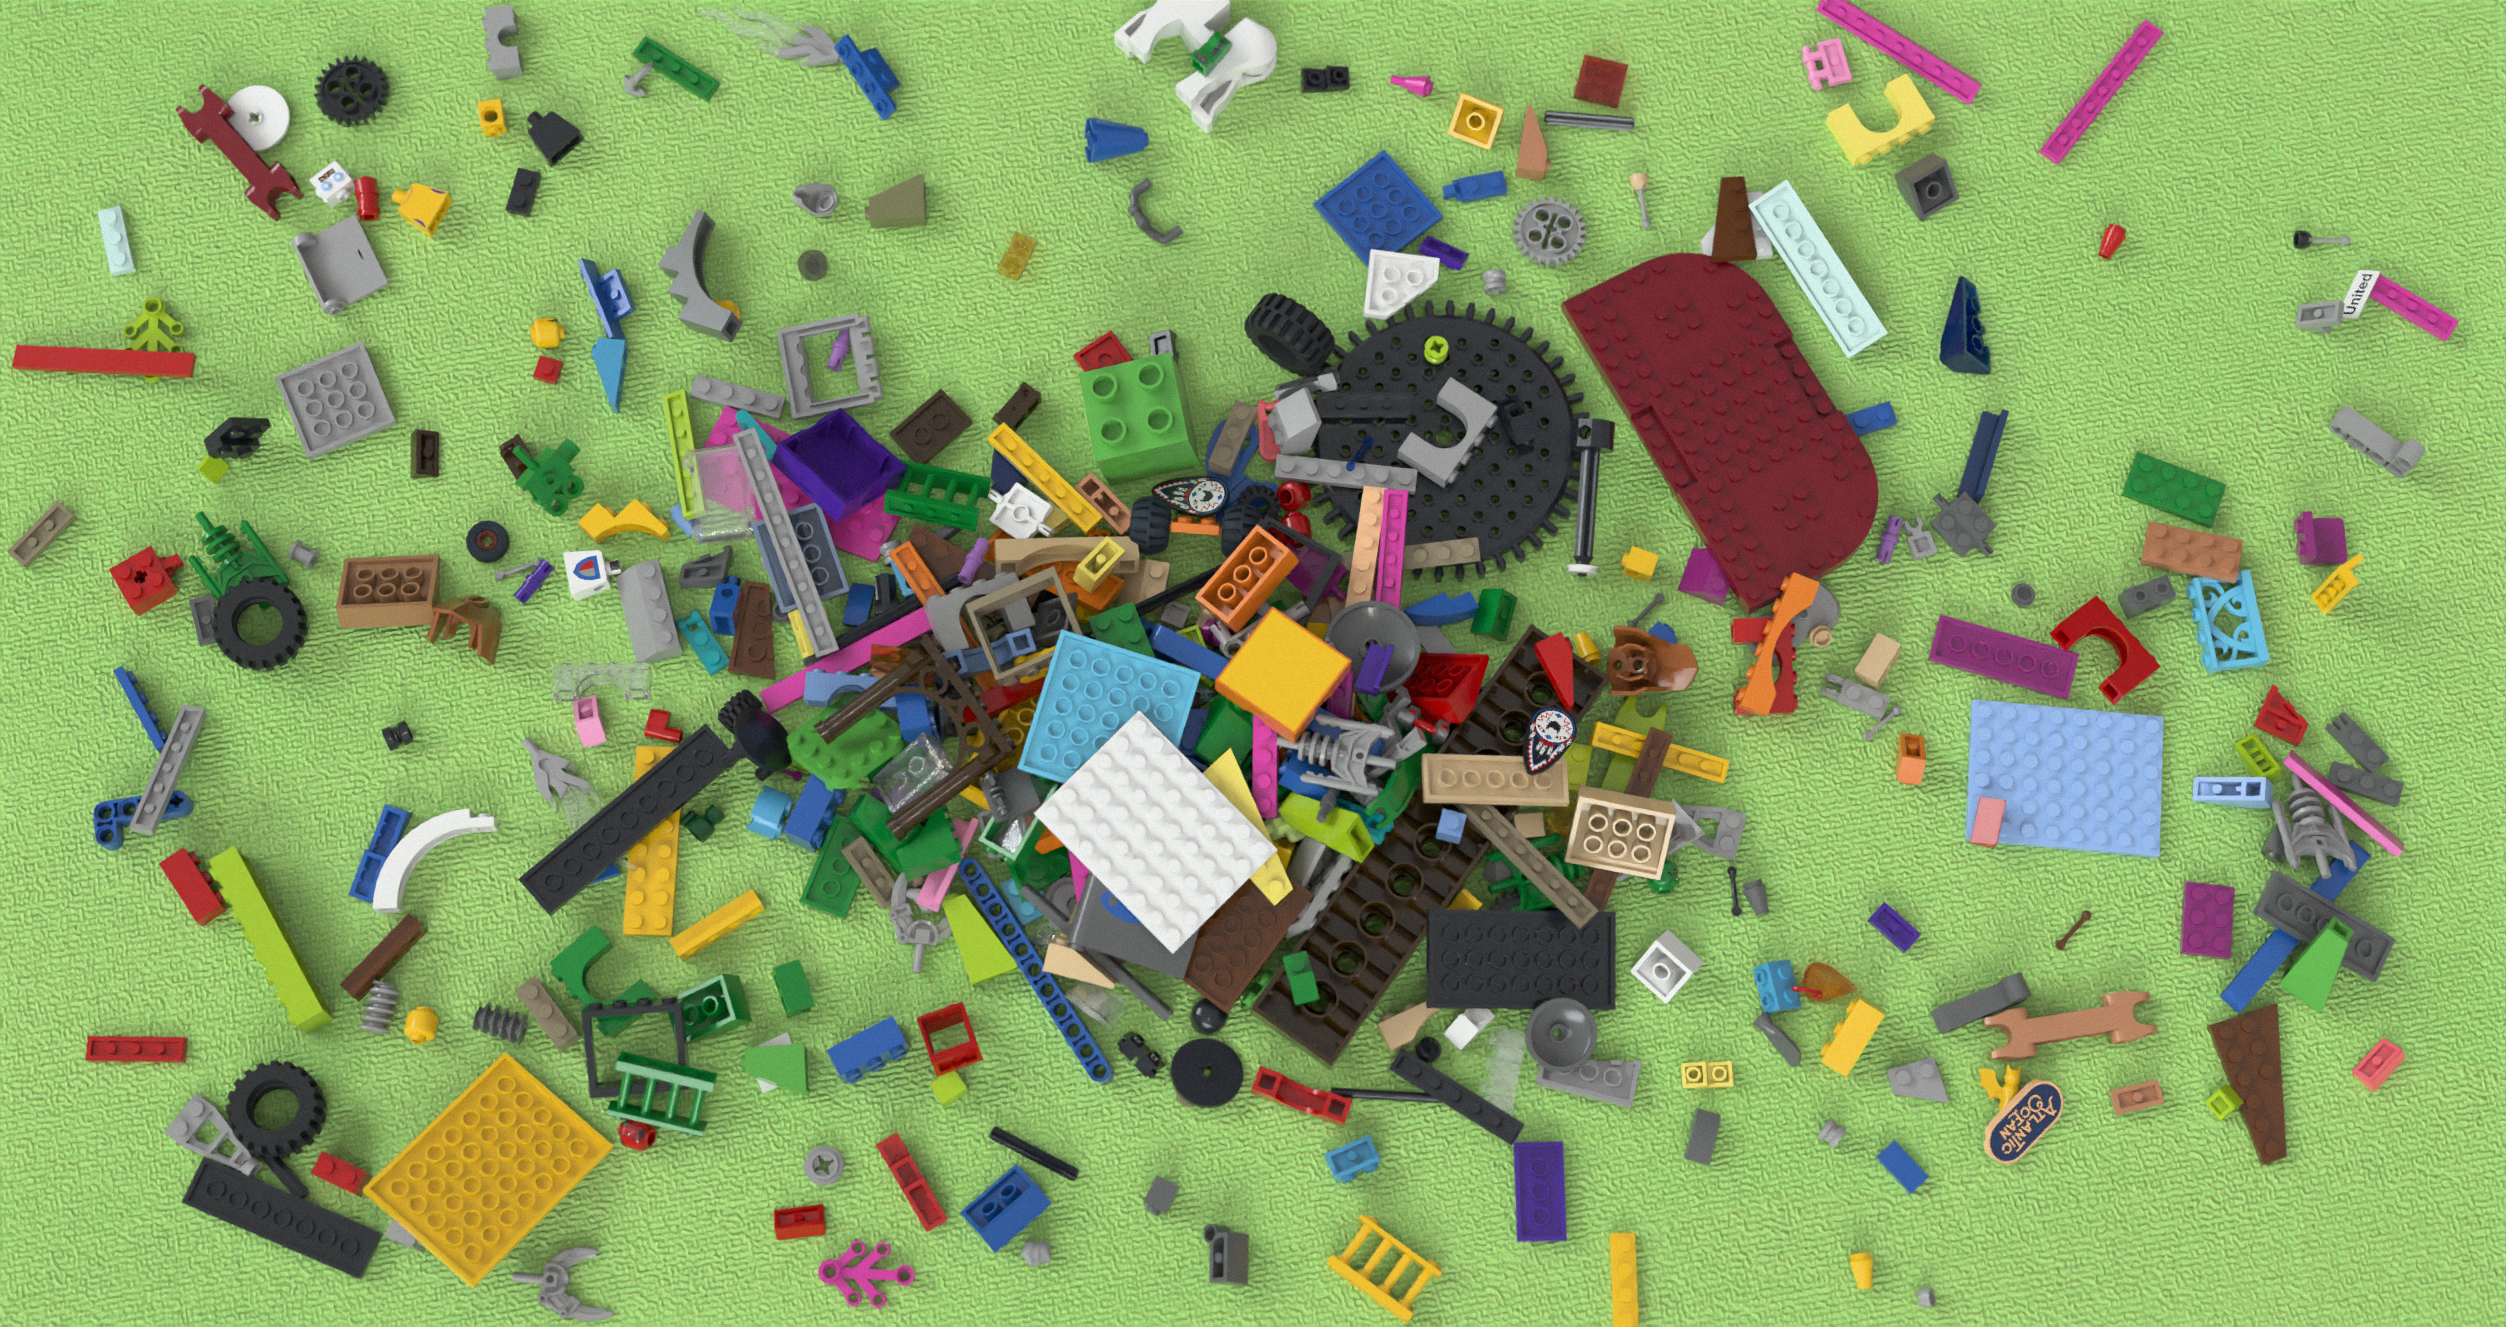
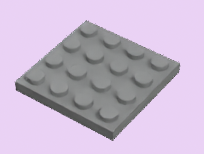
[275,341,397,460]

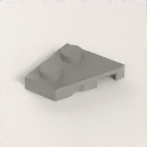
[1886,1056,1949,1104]

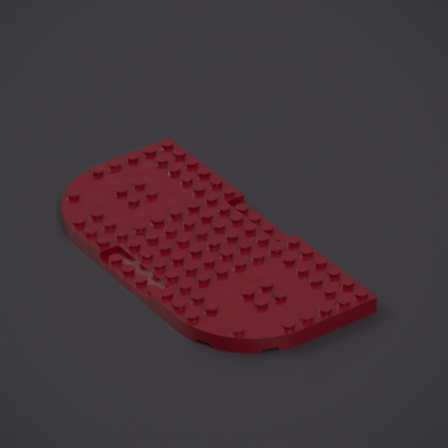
[1561,253,1878,616]

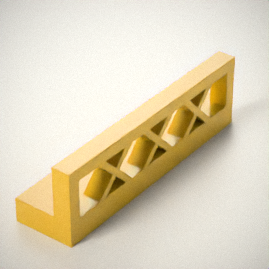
[2311,554,2364,615]
[669,889,766,962]

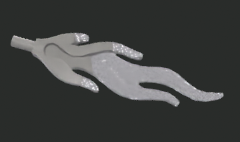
[698,7,844,67]
[522,737,637,871]

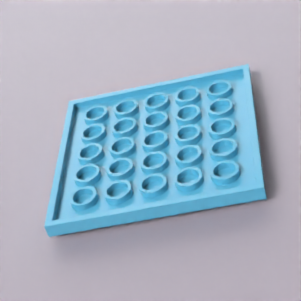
[1017,629,1201,784]

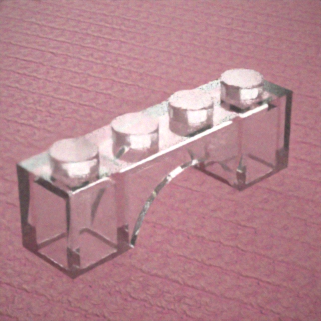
[551,661,652,701]

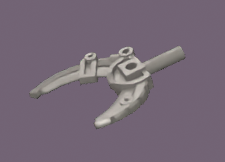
[888,872,952,974]
[513,1247,614,1321]

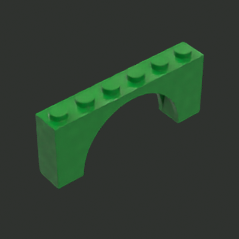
[867,740,964,882]

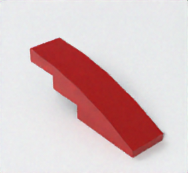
[875,1131,948,1232]

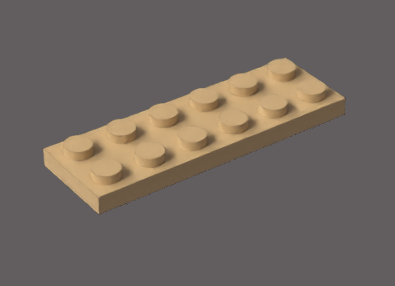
[1421,754,1569,807]

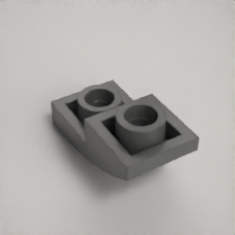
[1684,1108,1721,1166]

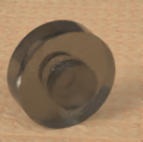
[797,250,828,281]

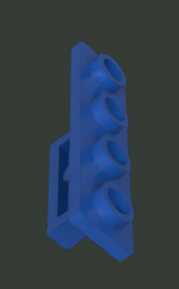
[834,34,900,121]
[578,258,636,341]

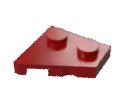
[2253,685,2308,747]

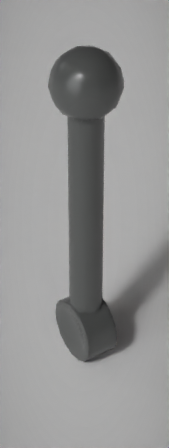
[1627,593,1664,627]

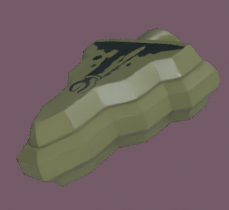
[959,605,1007,647]

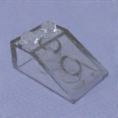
[872,732,954,815]
[1065,981,1128,1032]

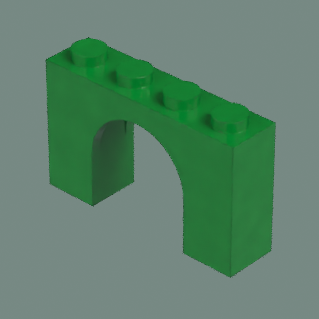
[549,925,659,1039]

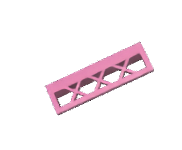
[916,817,979,912]

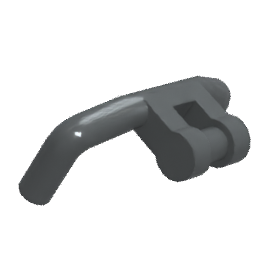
[1127,178,1184,244]

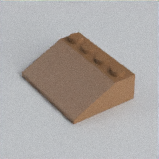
[336,554,440,629]

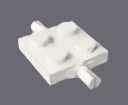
[988,482,1055,539]

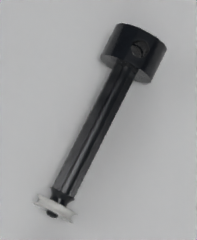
[1565,418,1616,577]

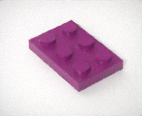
[2180,881,2235,960]

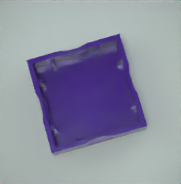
[771,407,907,523]

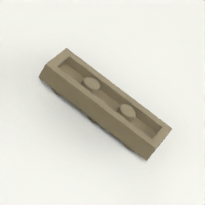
[7,500,77,569]
[841,836,895,909]

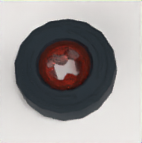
[466,520,509,563]

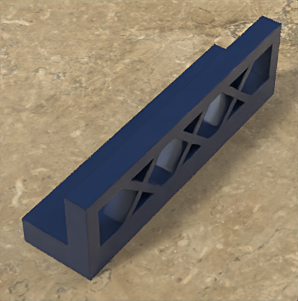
[1956,409,2009,504]

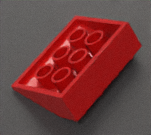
[1385,653,1490,724]

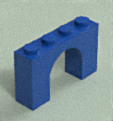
[1278,729,1341,802]

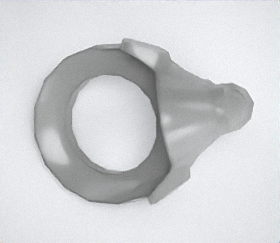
[623,61,654,97]

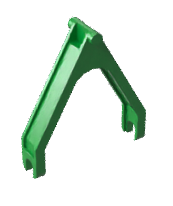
[1338,716,1442,828]

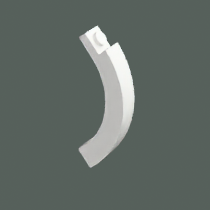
[373,809,498,914]

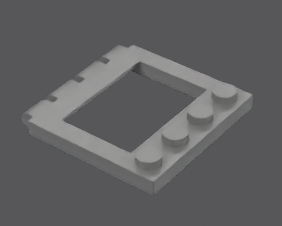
[777,313,884,421]

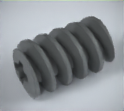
[473,1002,528,1045]

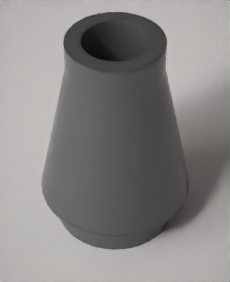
[1742,879,1769,916]

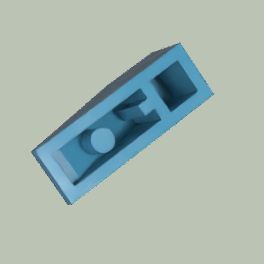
[592,337,629,413]

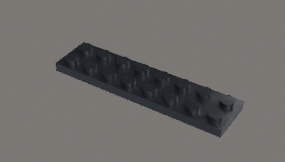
[181,1157,383,1280]

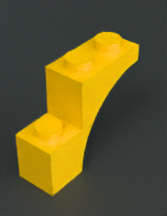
[578,499,671,545]

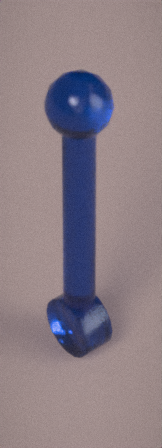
[1346,436,1373,471]

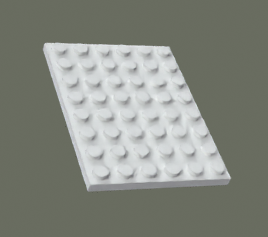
[1034,711,1278,954]

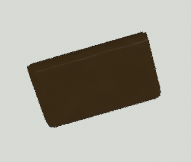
[410,429,439,478]

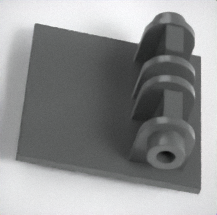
[979,766,1041,824]

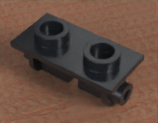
[1117,1031,1166,1079]

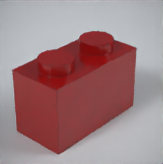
[311,1151,372,1198]

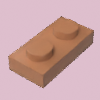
[2109,1079,2165,1116]

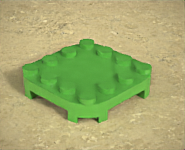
[787,694,905,793]

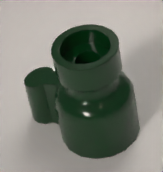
[679,804,726,843]

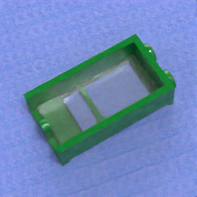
[978,773,1061,867]

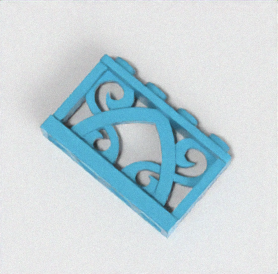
[2187,570,2270,674]

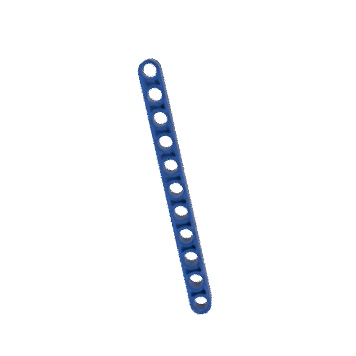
[1148,624,1386,756]
[959,859,1114,1083]

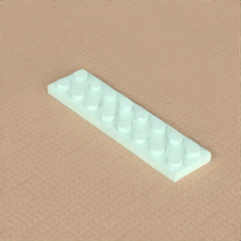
[1748,180,1888,359]

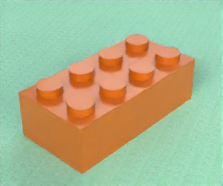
[1195,525,1299,633]

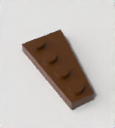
[1710,176,1757,263]
[728,581,776,680]

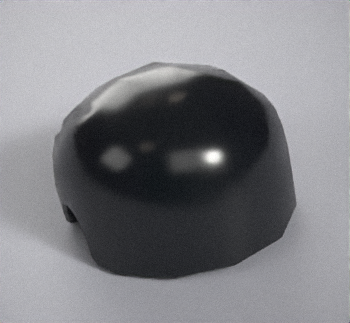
[1189,997,1229,1036]

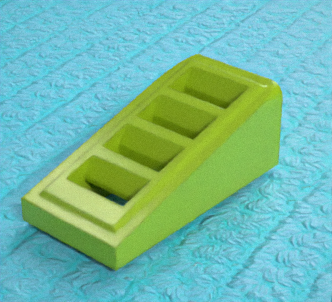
[2234,733,2282,782]

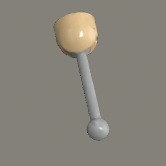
[1629,173,1650,228]

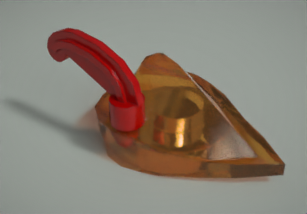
[1791,962,1858,1003]

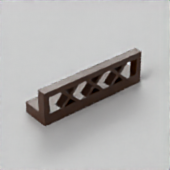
[340,913,427,1002]

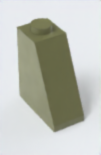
[865,174,927,228]

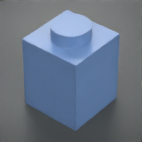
[1436,809,1467,844]

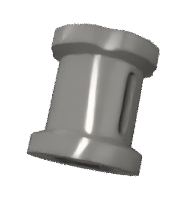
[288,540,320,569]

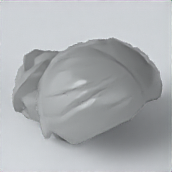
[792,183,838,217]

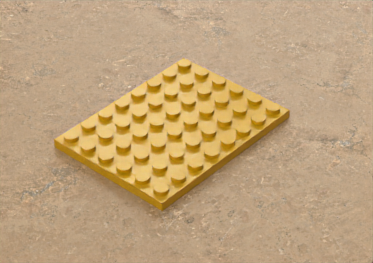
[363,1052,614,1289]

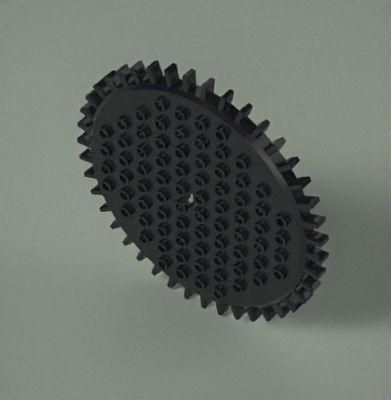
[1306,300,1590,583]

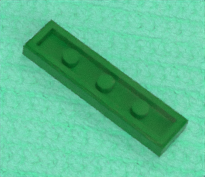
[633,36,720,102]

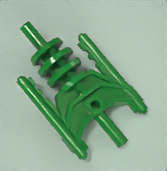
[188,511,290,611]
[1486,833,1584,911]

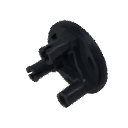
[931,673,977,744]
[721,709,792,781]

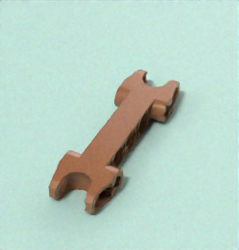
[1982,991,2158,1061]

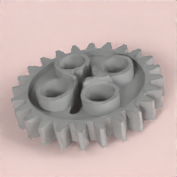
[1512,195,1587,269]

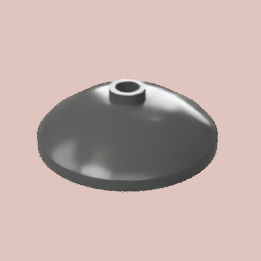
[1525,997,1597,1072]

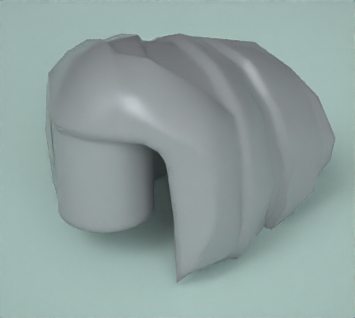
[1021,1240,1051,1267]

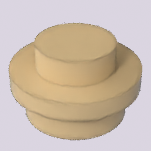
[1808,624,1832,648]

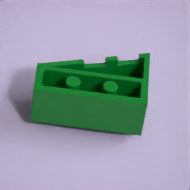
[848,793,924,874]

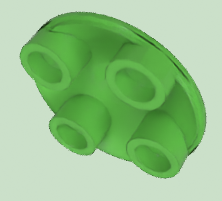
[1238,969,1274,1009]

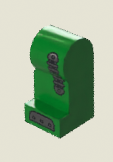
[1190,32,1233,78]

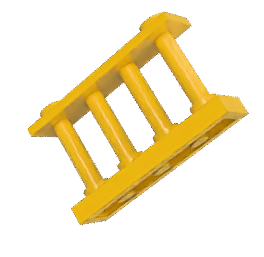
[1326,1214,1442,1324]

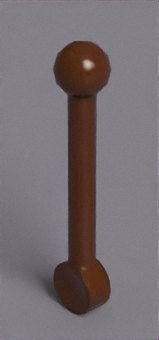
[2055,911,2092,950]

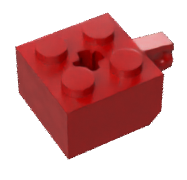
[109,546,185,616]

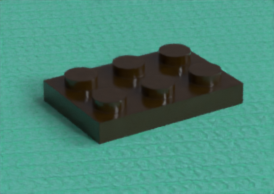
[889,389,973,465]

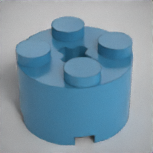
[746,785,794,840]

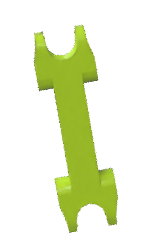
[1601,695,1668,793]

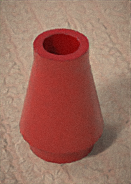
[2098,224,2126,260]

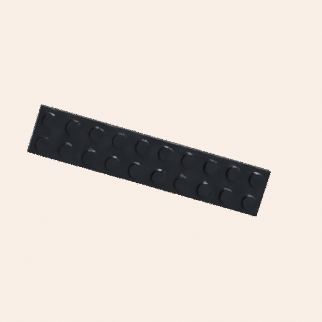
[518,723,729,917]

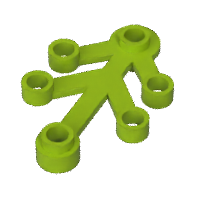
[123,297,186,383]

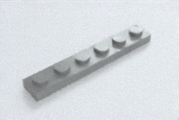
[1274,454,1418,495]
[129,705,207,835]

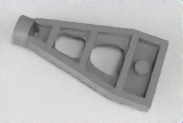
[1679,805,1747,861]
[165,1093,262,1177]

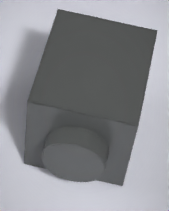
[1143,1175,1179,1217]

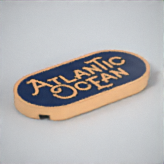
[1983,1080,2063,1164]

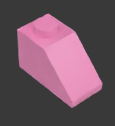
[573,695,607,748]

